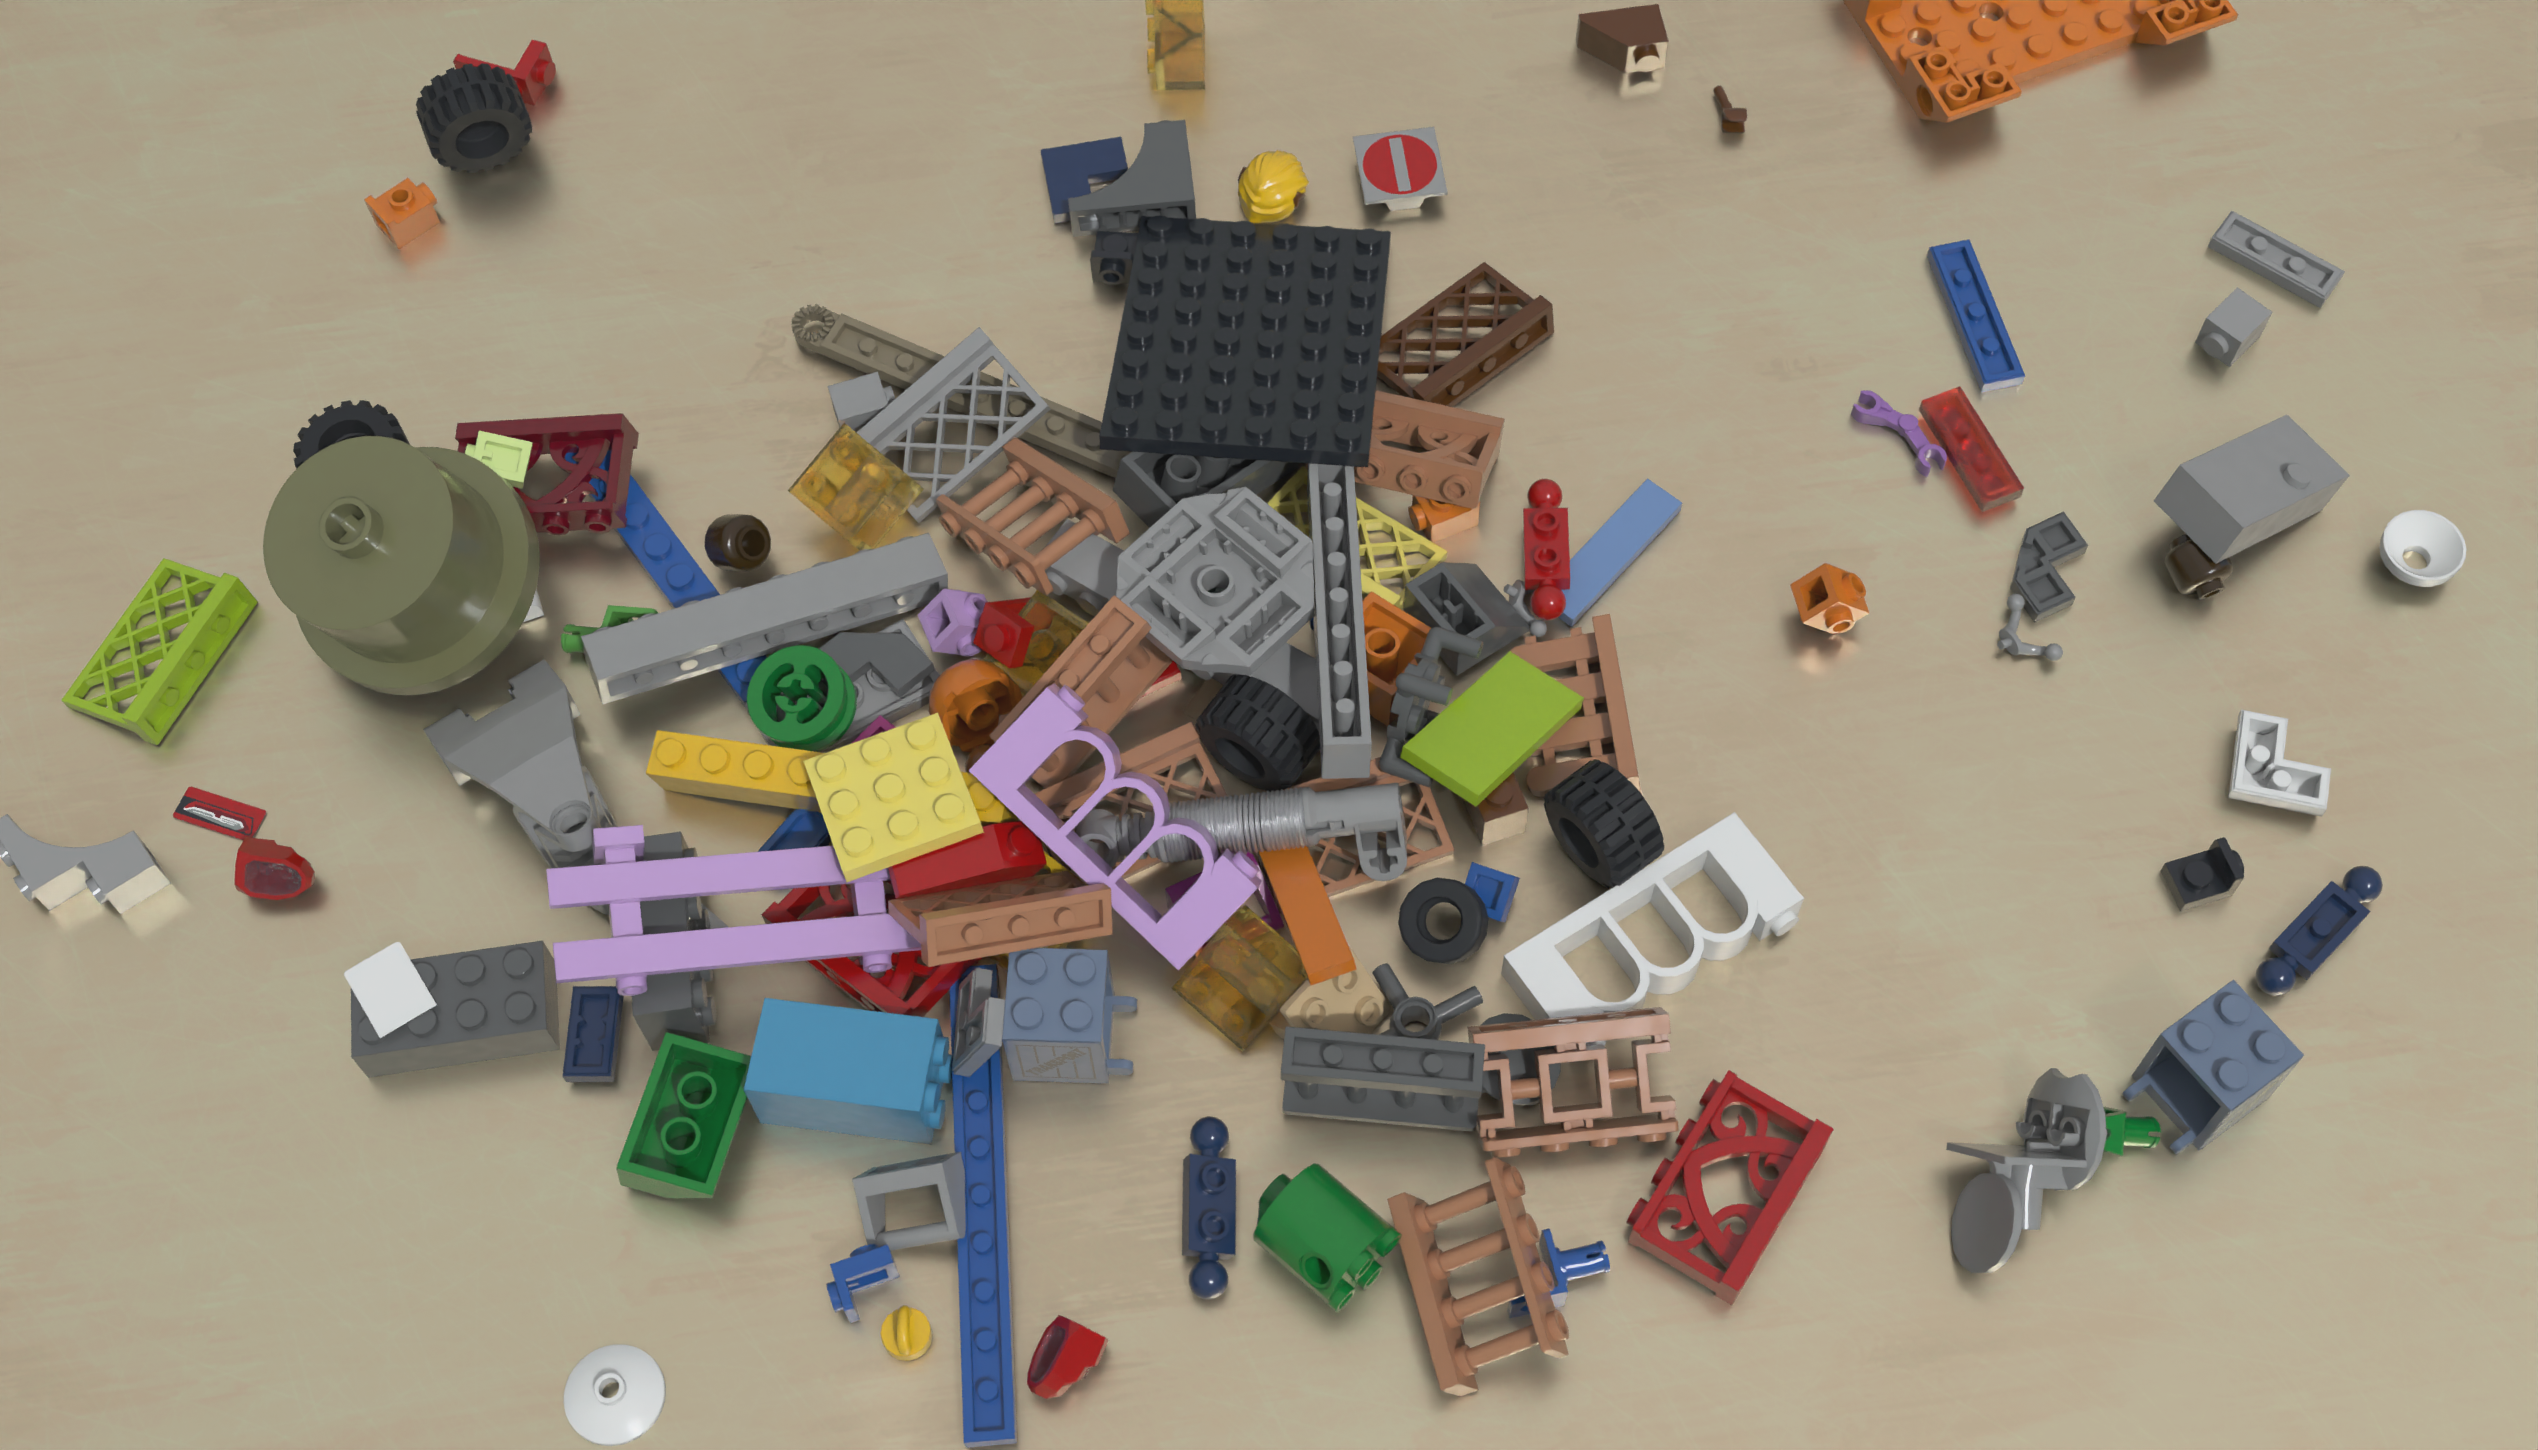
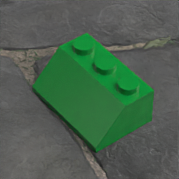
[616,1032,751,1198]

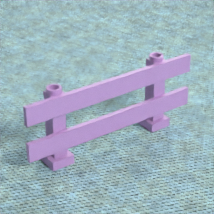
[546,825,921,996]

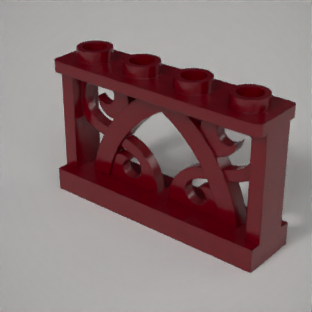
[455,413,639,535]

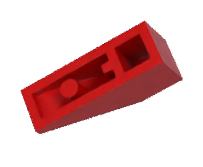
[888,821,1047,899]

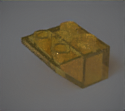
[788,423,924,550]
[1172,905,1308,1052]

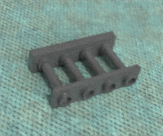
[1281,1026,1485,1132]

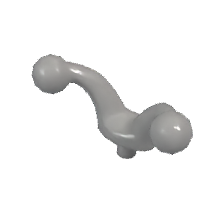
[1503,580,1547,637]
[1997,594,2063,661]

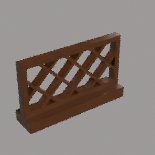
[1377,262,1554,407]

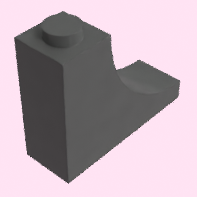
[1068,120,1196,237]

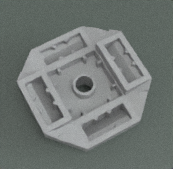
[1116,487,1315,675]

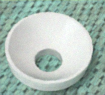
[2379,510,2467,587]

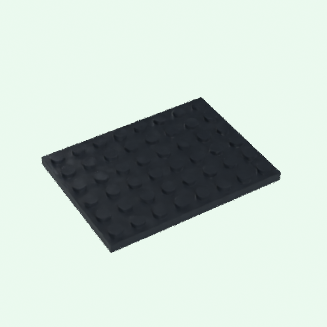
[1099,216,1391,467]

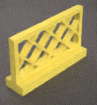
[1267,466,1448,610]

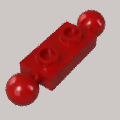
[1523,479,1570,620]

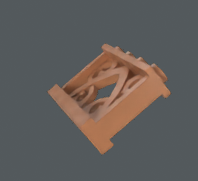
[1306,390,1505,509]

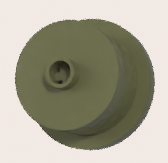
[263,436,540,696]

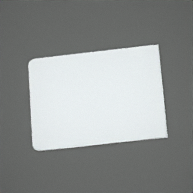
[344,942,437,1038]

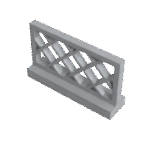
[847,327,1051,523]

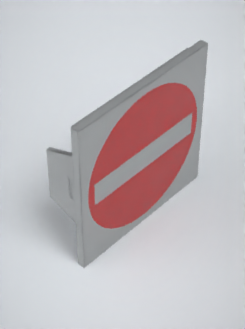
[1353,127,1448,211]

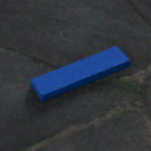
[1927,239,2025,393]

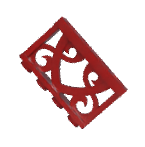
[761,880,983,1017]
[1626,1070,1834,1306]

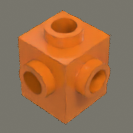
[1790,563,1869,634]

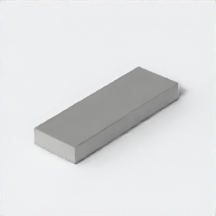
[2208,211,2345,308]

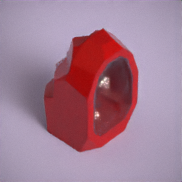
[234,837,315,900]
[1027,1315,1109,1399]

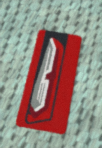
[173,786,266,840]

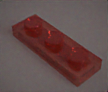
[1919,386,2024,512]

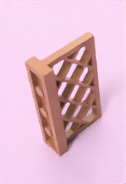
[1035,721,1228,885]
[1256,757,1455,914]
[888,871,1112,967]

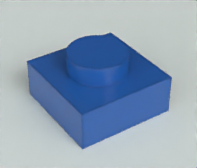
[1465,862,1520,923]

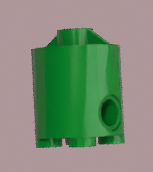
[1253,1163,1402,1312]

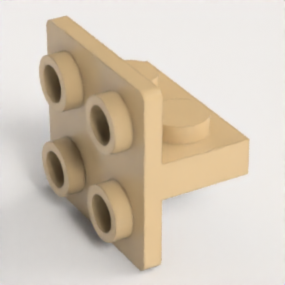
[1269,946,1391,1039]

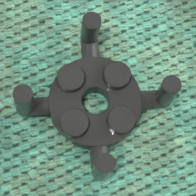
[1379,627,1483,787]

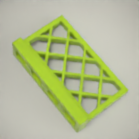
[61,558,258,746]

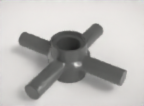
[1372,963,1483,1040]

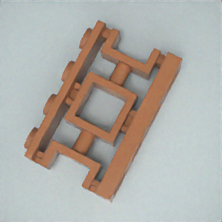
[1467,1007,1679,1157]

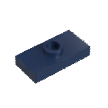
[562,986,624,1082]

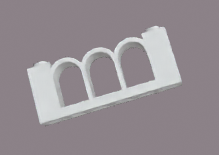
[1501,812,1804,1063]

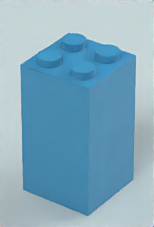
[744,998,953,1145]

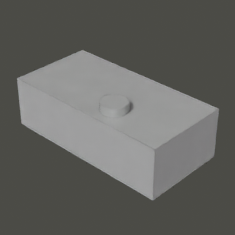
[2154,415,2350,564]

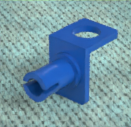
[1507,1229,1610,1318]

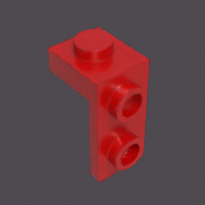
[453,39,556,106]
[973,596,1054,669]

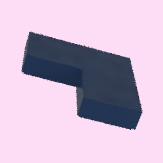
[1040,137,1128,224]

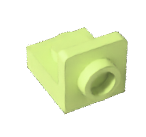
[465,431,533,489]

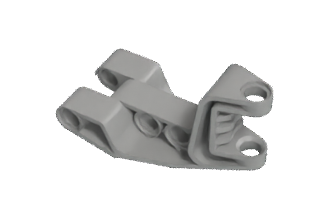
[423,659,618,915]

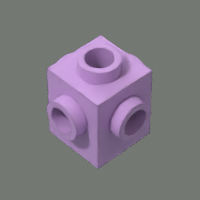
[918,588,988,656]

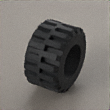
[416,63,532,173]
[293,400,410,469]
[1195,674,1320,792]
[1544,759,1664,888]

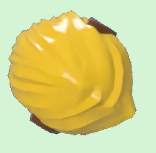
[1237,150,1309,223]

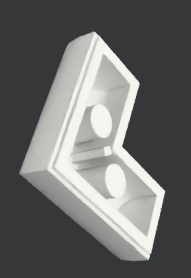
[2228,710,2331,817]

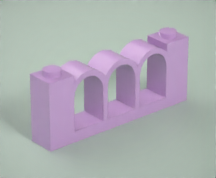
[969,683,1262,970]

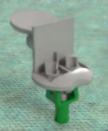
[1946,1068,2161,1273]

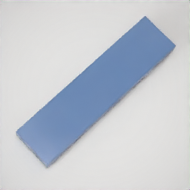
[1558,478,1682,627]

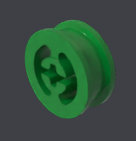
[747,645,857,752]

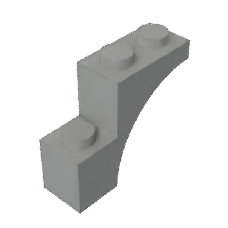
[0,814,171,914]

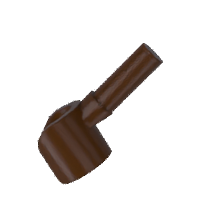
[1713,86,1747,133]

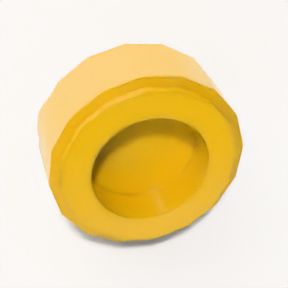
[880,1305,933,1361]

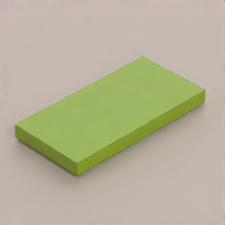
[1401,651,1584,807]

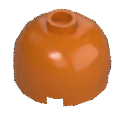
[929,659,1023,752]

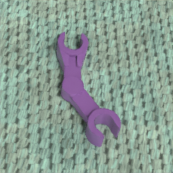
[1851,390,1947,477]

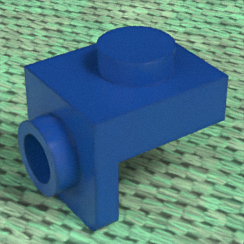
[826,1244,900,1323]

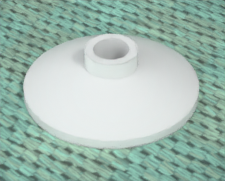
[564,1344,666,1446]

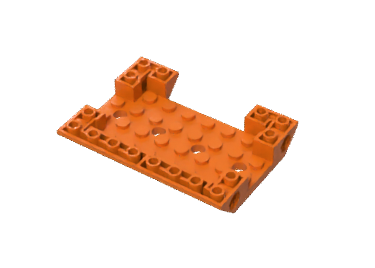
[1843,0,2238,123]

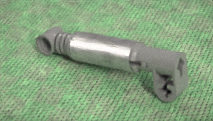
[1075,783,1407,881]

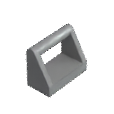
[852,1152,966,1251]

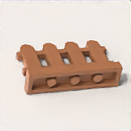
[1510,614,1642,797]

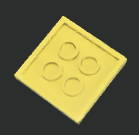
[803,713,984,882]

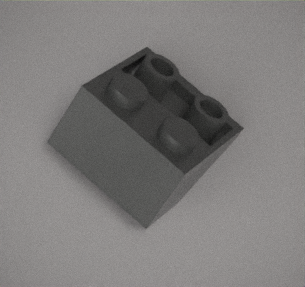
[1404,562,1529,676]

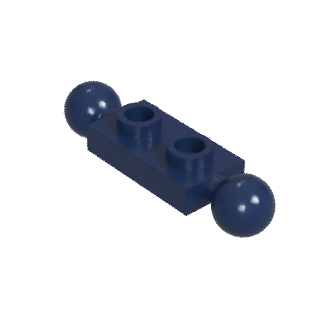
[2256,866,2383,996]
[1182,1116,1236,1300]

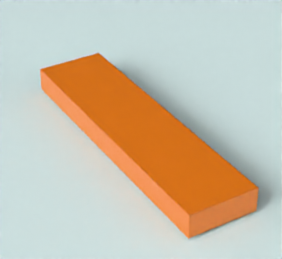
[1258,846,1357,986]

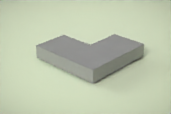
[952,967,1005,1077]

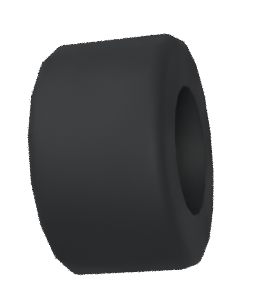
[1398,877,1489,964]

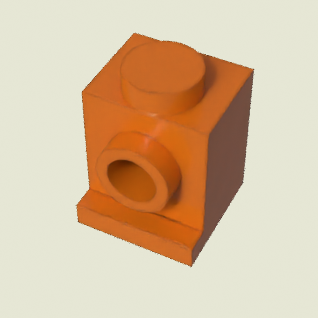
[364,178,440,249]
[1408,495,1480,543]

